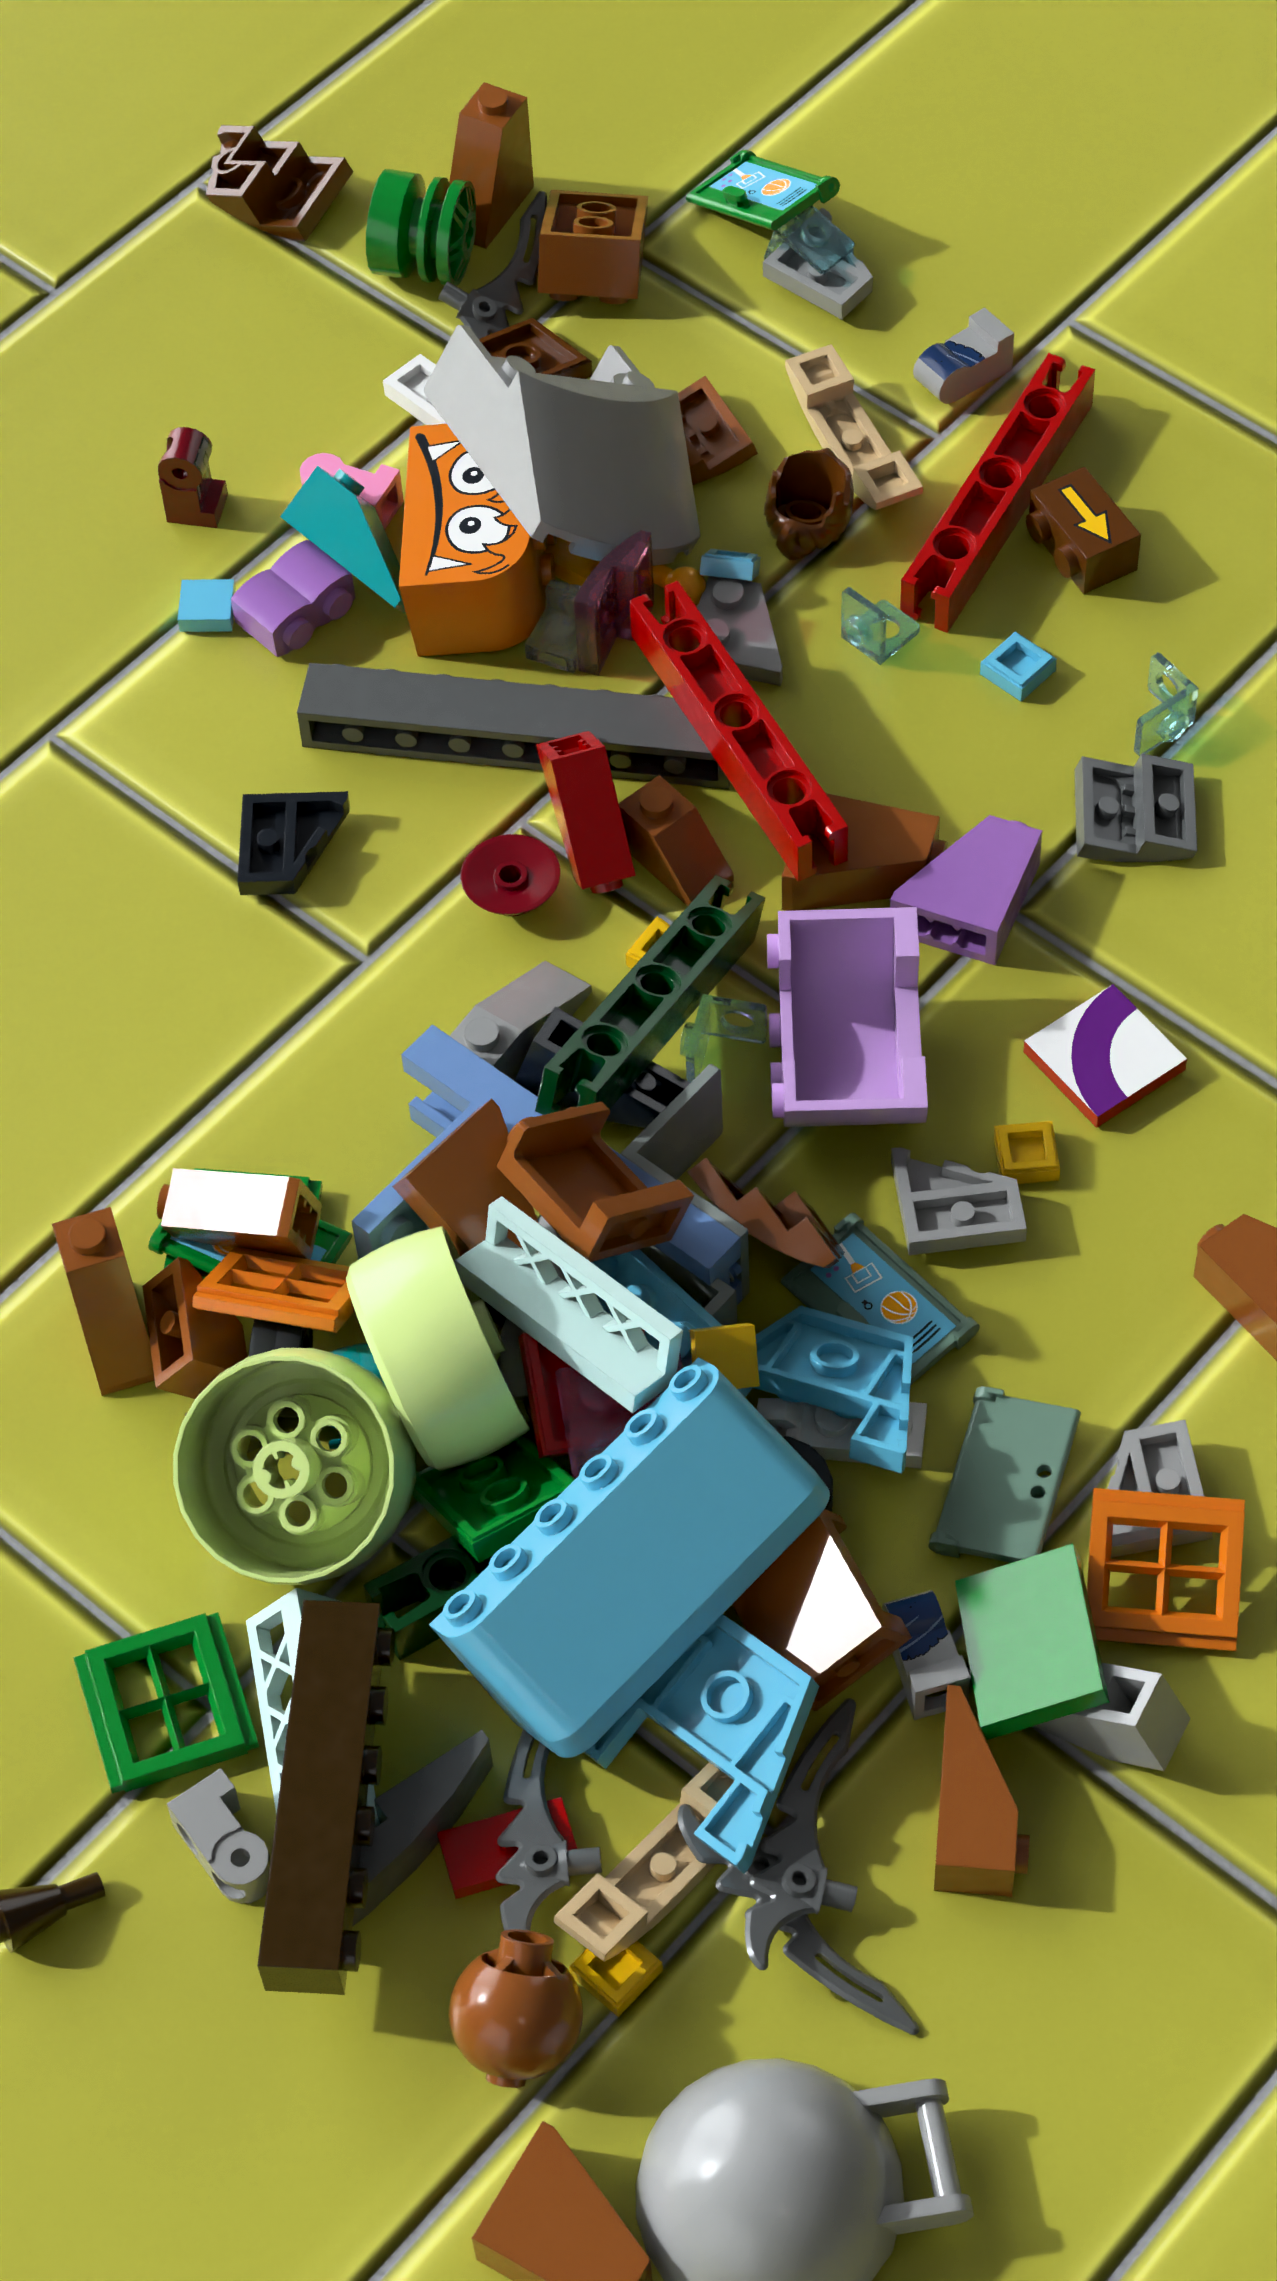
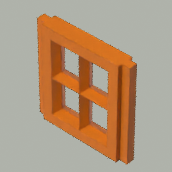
[192,1247,355,1333]
[1086,1488,1245,1652]

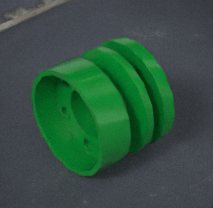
[366,169,476,286]

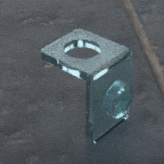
[763,205,855,274]
[841,587,920,665]
[1134,652,1199,757]
[680,994,767,1083]

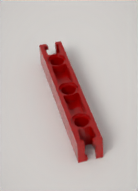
[900,353,1095,633]
[629,580,848,882]

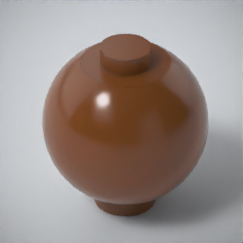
[449,1929,583,2088]

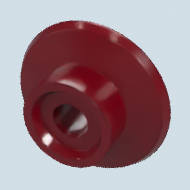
[460,834,560,916]

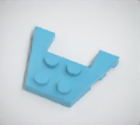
[737,1306,913,1474]
[584,1614,819,1874]

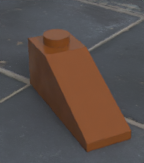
[934,1685,1030,1897]

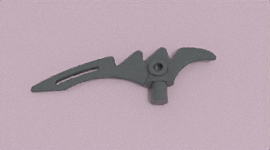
[438,191,547,339]
[745,1698,858,1970]
[495,1730,602,1931]
[678,1804,920,2035]

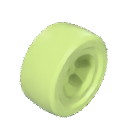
[346,1226,531,1471]
[173,1348,416,1585]

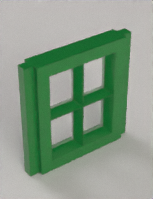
[73,1612,259,1794]

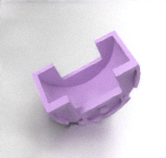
[767,907,928,1127]

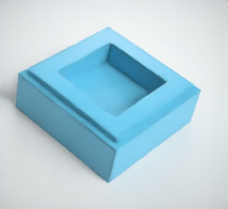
[700,549,761,581]
[177,579,236,632]
[980,631,1057,701]

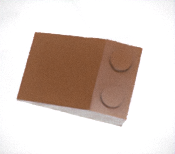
[538,190,648,304]

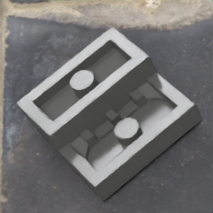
[1074,754,1197,862]

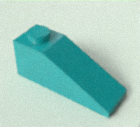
[280,466,406,614]

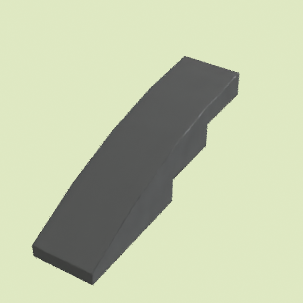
[352,1730,493,1927]

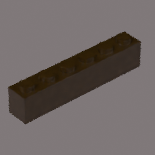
[257,1600,395,1995]

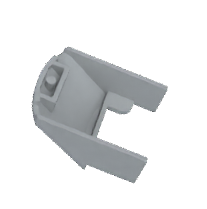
[424,325,700,566]

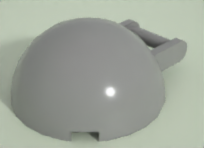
[635,2058,974,2281]

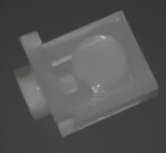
[525,579,592,673]

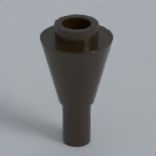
[0,1872,105,1953]

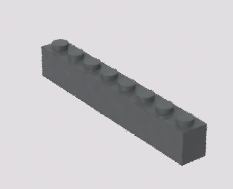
[297,663,730,789]

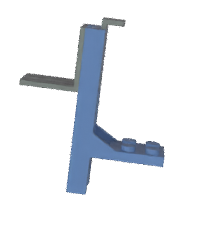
[351,1024,749,1326]

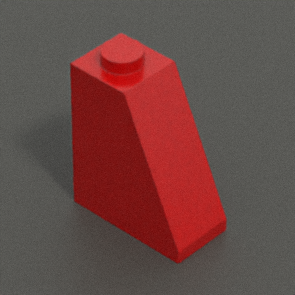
[536,731,636,894]

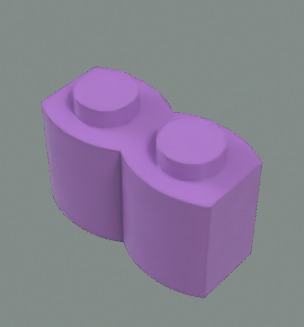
[231,540,355,657]

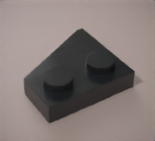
[237,791,350,895]

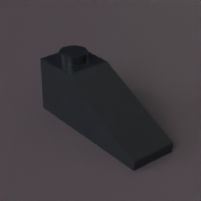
[514,1007,690,1128]

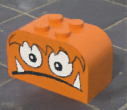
[399,424,557,657]

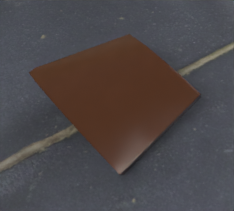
[206,125,353,241]
[687,1158,845,1268]

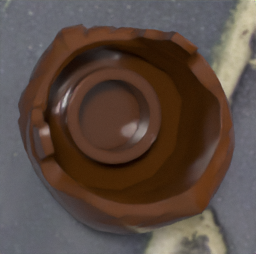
[764,448,854,561]

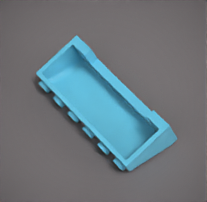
[429,1357,830,1758]

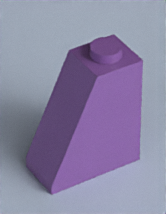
[890,815,1042,965]

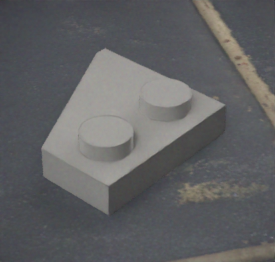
[763,208,873,320]
[697,576,783,686]
[891,1147,1027,1255]
[1107,1420,1213,1558]

